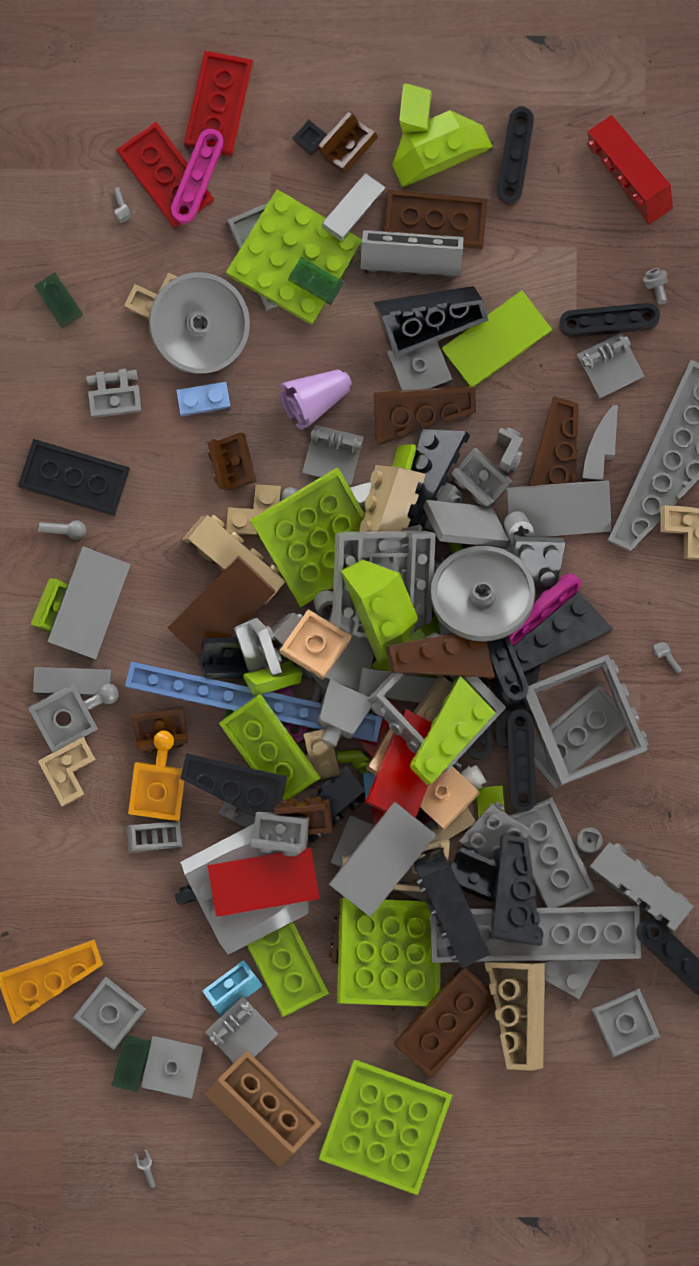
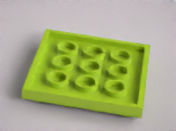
[226,189,362,325]
[250,468,365,607]
[337,898,441,1007]
[319,1059,453,1195]

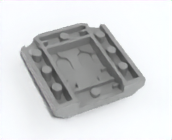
[332,530,436,638]
[181,824,309,955]

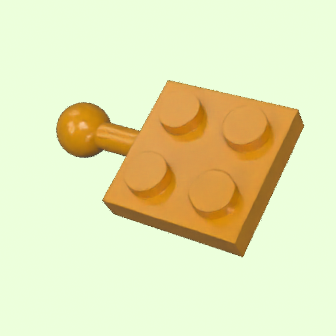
[128,731,185,821]

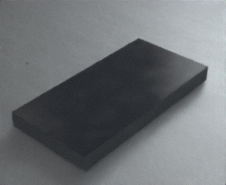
[18,439,130,517]

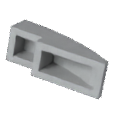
[581,405,618,482]

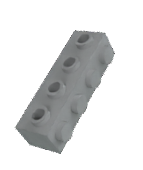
[360,230,464,277]

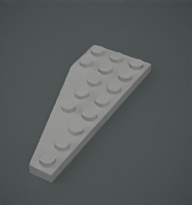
[607,360,699,552]

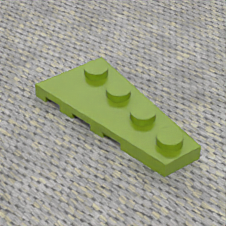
[410,676,495,786]

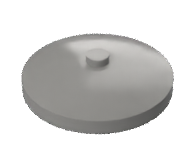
[149,272,250,374]
[431,546,535,641]

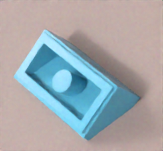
[202,960,262,1016]

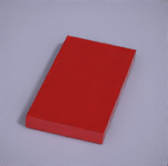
[184,50,253,156]
[116,121,215,229]
[365,709,432,818]
[207,847,320,917]

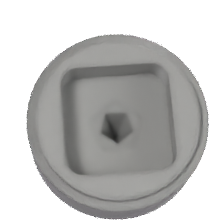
[576,827,603,854]

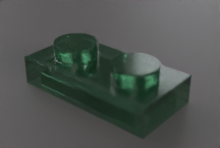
[288,257,344,305]
[34,272,83,328]
[111,1035,151,1093]

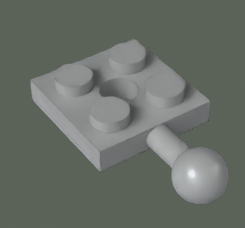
[28,683,119,753]

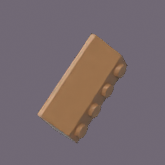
[205,1051,322,1168]

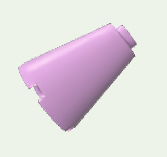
[279,369,352,430]

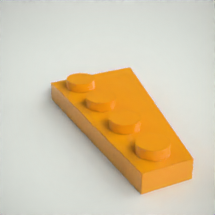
[0,939,103,1024]

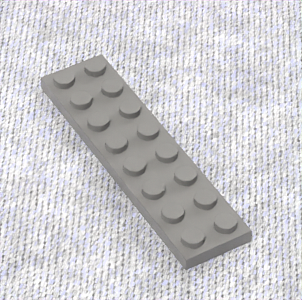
[430,906,641,963]

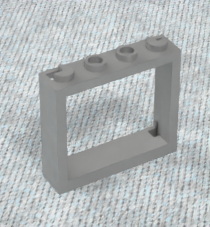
[367,633,506,773]
[524,655,649,787]

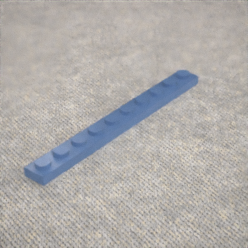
[125,661,382,743]

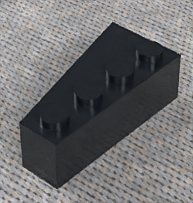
[374,286,489,357]
[303,766,365,843]
[414,848,490,968]

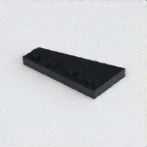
[180,753,288,817]

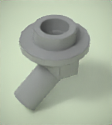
[643,268,668,305]

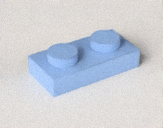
[176,382,231,416]

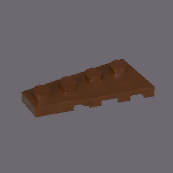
[373,385,476,444]
[528,396,578,486]
[385,633,495,679]

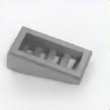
[126,821,182,853]

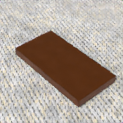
[384,190,487,249]
[168,556,276,658]
[393,967,496,1079]

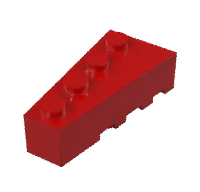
[587,115,673,225]

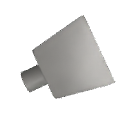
[317,680,371,747]

